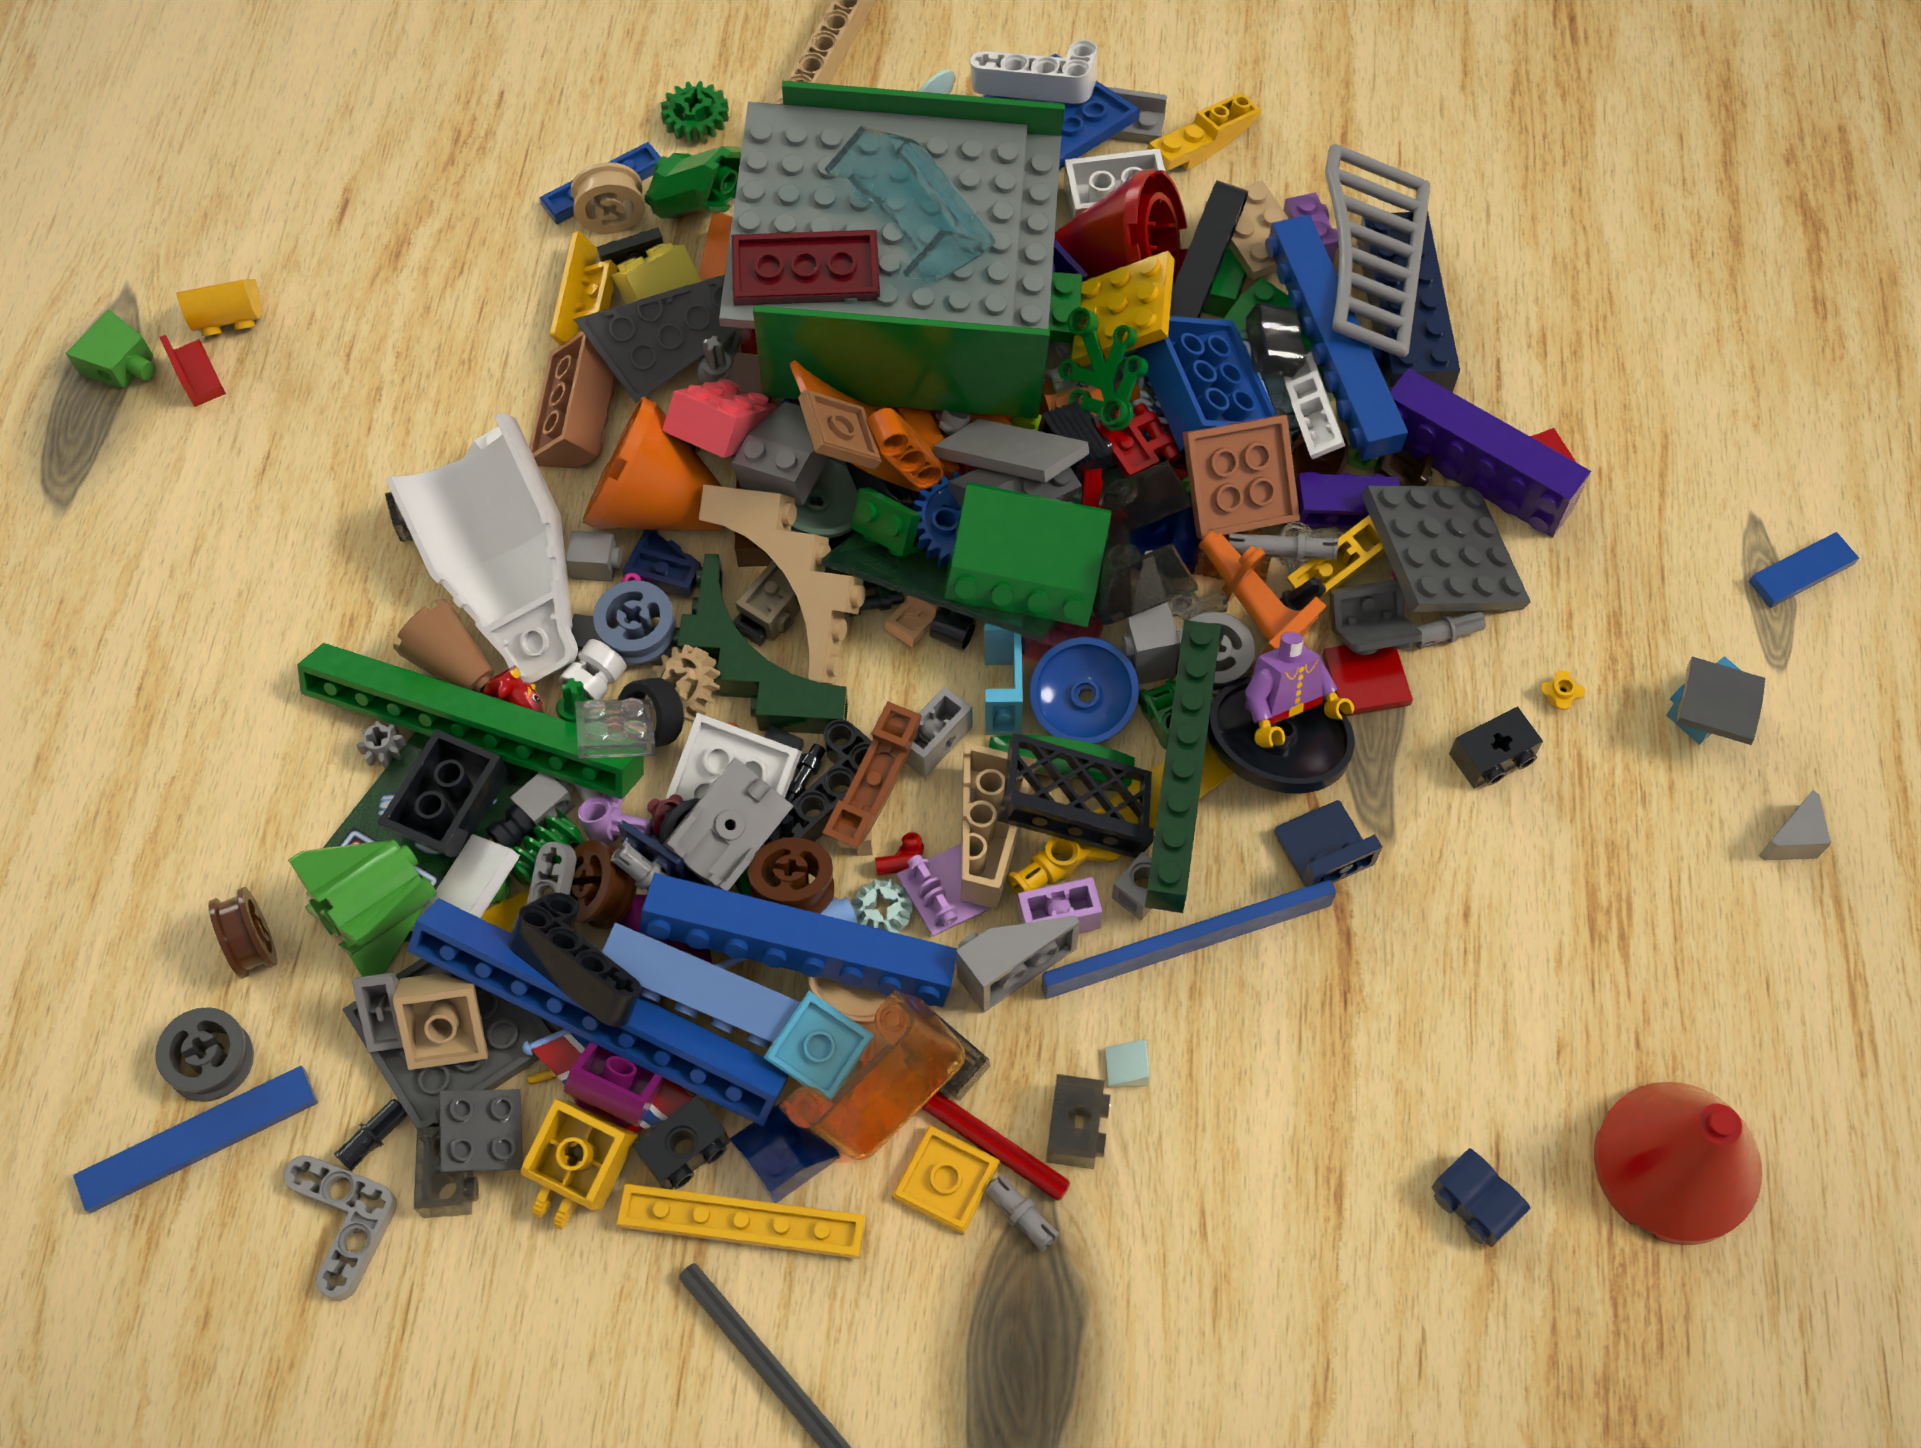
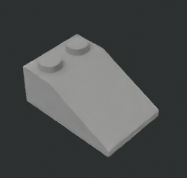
[732,401,829,506]
[1122,551,1180,685]
[956,916,1080,1013]

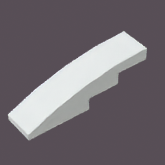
[1279,352,1345,459]

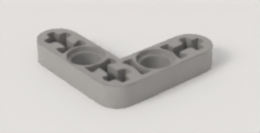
[284,1155,397,1301]

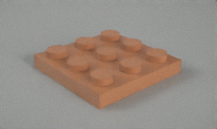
[1183,415,1300,539]

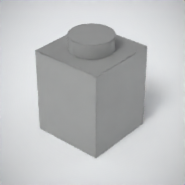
[566,531,622,582]

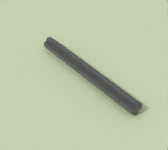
[679,1263,851,1448]

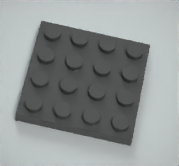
[1361,486,1531,612]
[342,959,551,1137]

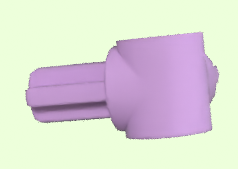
[578,794,652,845]

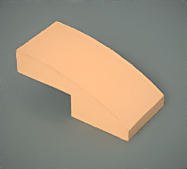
[884,572,950,648]

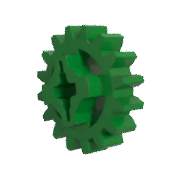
[661,81,729,142]

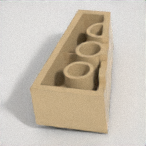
[961,742,1036,909]

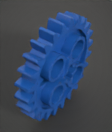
[913,470,971,568]

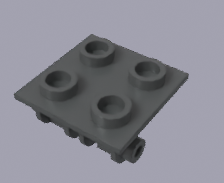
[435,1089,523,1172]

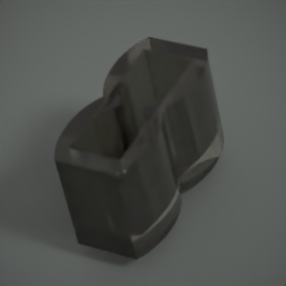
[1246,302,1307,377]

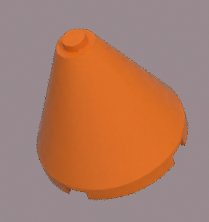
[582,397,727,532]

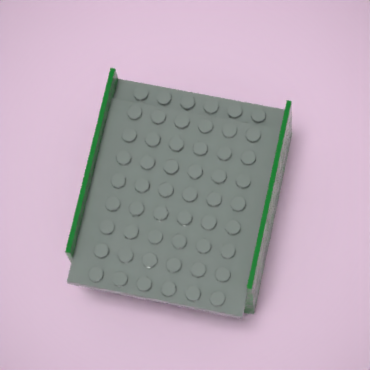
[719,80,1082,419]

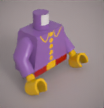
[1245,632,1354,748]

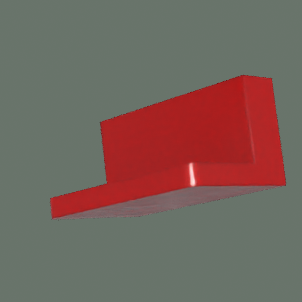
[159,334,226,407]

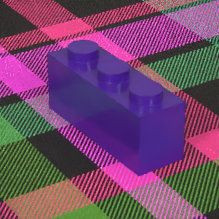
[1293,472,1400,529]

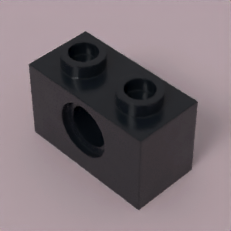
[632,1095,730,1189]

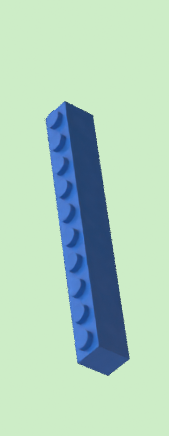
[407,898,789,1126]

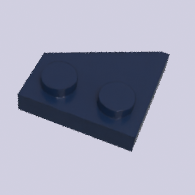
[622,530,701,598]

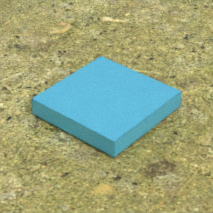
[763,991,875,1102]

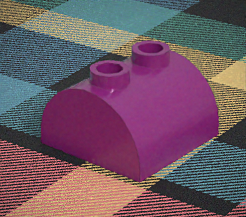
[564,1042,664,1127]

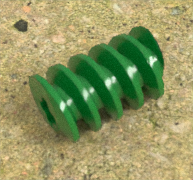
[510,808,585,888]

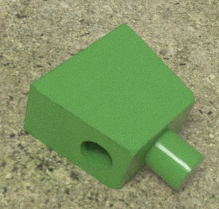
[66,310,156,388]

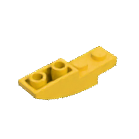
[1147,92,1262,171]

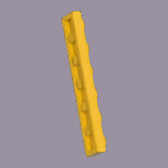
[617,1184,866,1259]

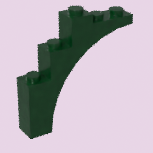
[673,554,849,734]

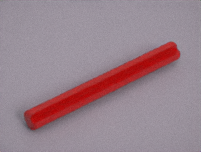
[899,1074,1070,1200]

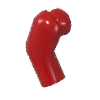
[875,832,924,876]

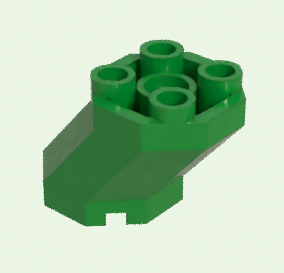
[644,146,742,219]

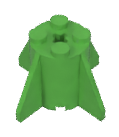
[288,839,437,977]

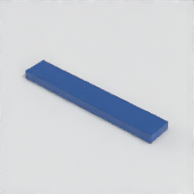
[73,1066,318,1214]

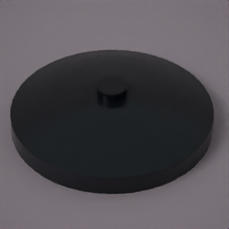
[1207,676,1355,794]

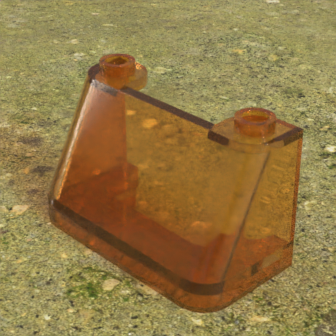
[779,990,965,1160]

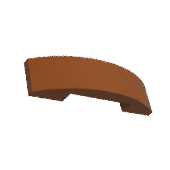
[822,701,922,849]

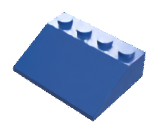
[1136,316,1277,452]

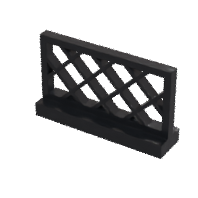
[997,733,1154,858]

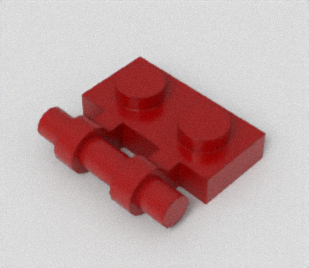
[1095,403,1180,482]

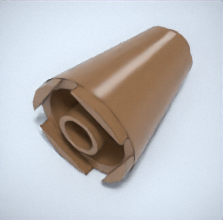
[393,599,494,694]

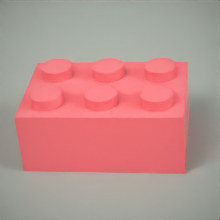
[662,379,778,458]

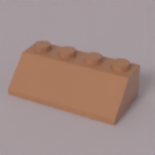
[529,331,615,469]

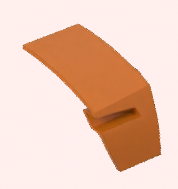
[790,360,1012,492]

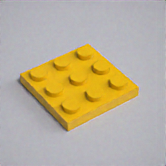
[1071,251,1175,367]

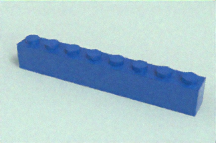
[1265,214,1408,461]
[639,873,958,1008]

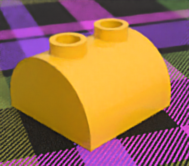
[176,279,262,337]

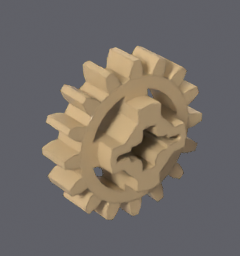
[648,645,720,723]

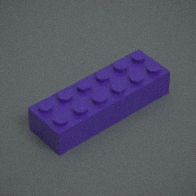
[1390,368,1591,538]

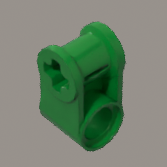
[1138,678,1176,750]

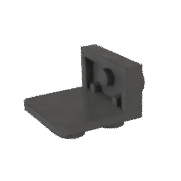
[1329,579,1422,655]

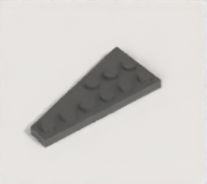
[574,275,740,403]

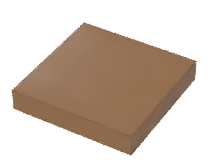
[798,389,882,470]

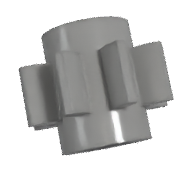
[356,721,407,769]

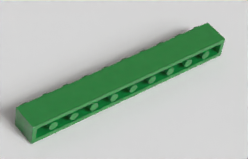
[297,643,644,799]

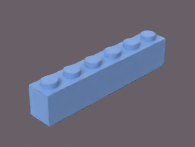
[602,922,800,1049]

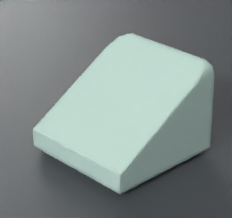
[1105,1040,1149,1087]

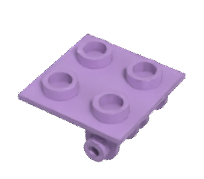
[896,844,999,937]

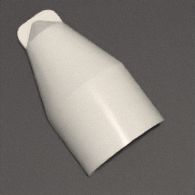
[386,413,578,683]

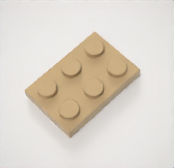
[1204,180,1289,281]

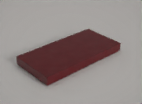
[731,230,880,306]

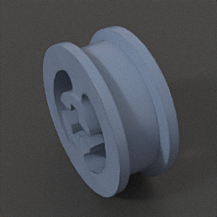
[593,580,676,665]

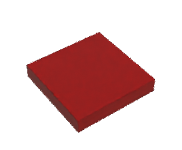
[1322,645,1413,716]

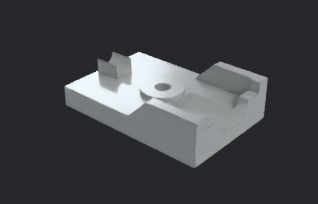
[663,757,793,891]

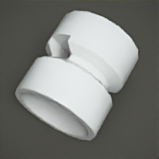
[558,639,627,705]

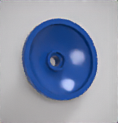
[1029,637,1139,744]

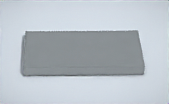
[934,418,1089,483]

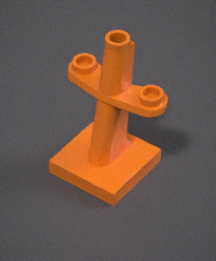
[1198,531,1327,672]

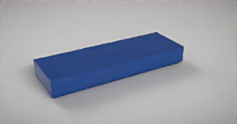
[1749,532,1859,608]

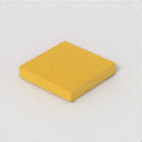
[892,1125,1000,1235]

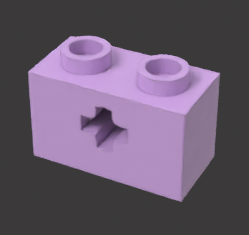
[1017,877,1103,933]

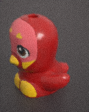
[483,665,544,713]

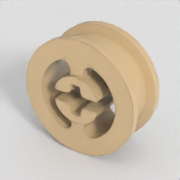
[571,162,645,233]

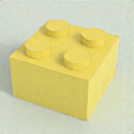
[611,242,701,304]

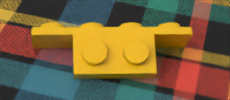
[550,231,618,345]

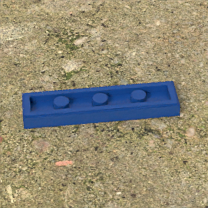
[539,142,661,225]

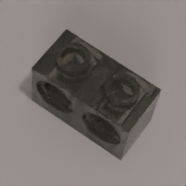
[414,1127,479,1218]

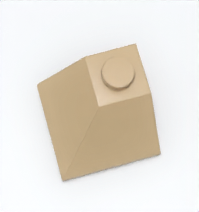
[393,973,488,1070]

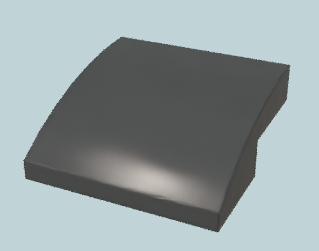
[1677,657,1765,745]

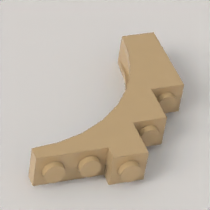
[699,485,865,684]

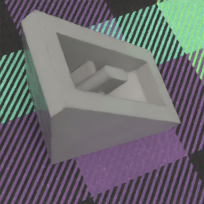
[1759,790,1831,860]
[352,972,403,1053]

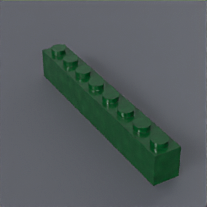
[1145,620,1221,913]

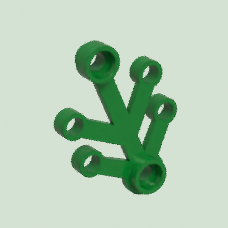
[1058,307,1148,431]

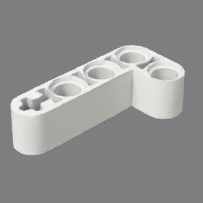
[970,40,1098,104]

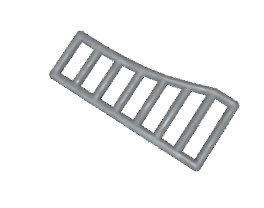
[1325,144,1430,357]

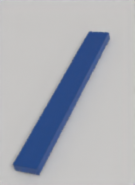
[1042,880,1336,999]

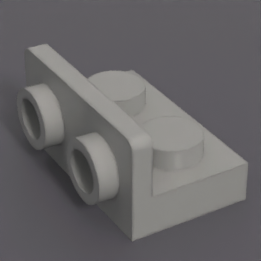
[1107,87,1167,144]

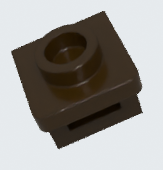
[1373,450,1435,486]

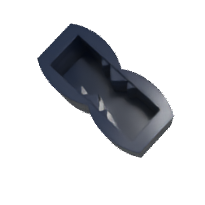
[1431,1148,1531,1247]

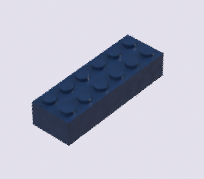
[1357,211,1460,393]

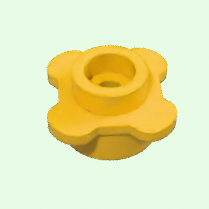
[1541,670,1585,710]

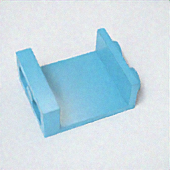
[984,621,1023,735]

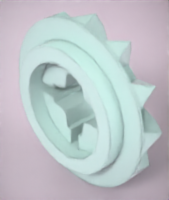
[852,878,912,933]

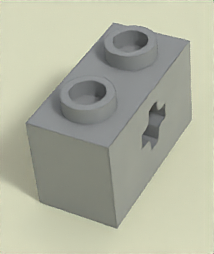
[906,687,973,777]

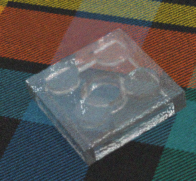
[575,698,655,759]

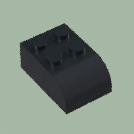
[378,729,510,857]

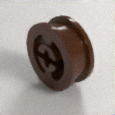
[748,838,835,914]
[570,840,637,929]
[208,887,277,979]

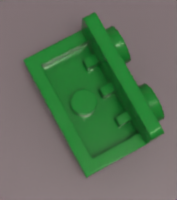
[850,487,923,557]

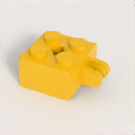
[520,1099,638,1230]

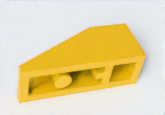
[1286,515,1386,599]

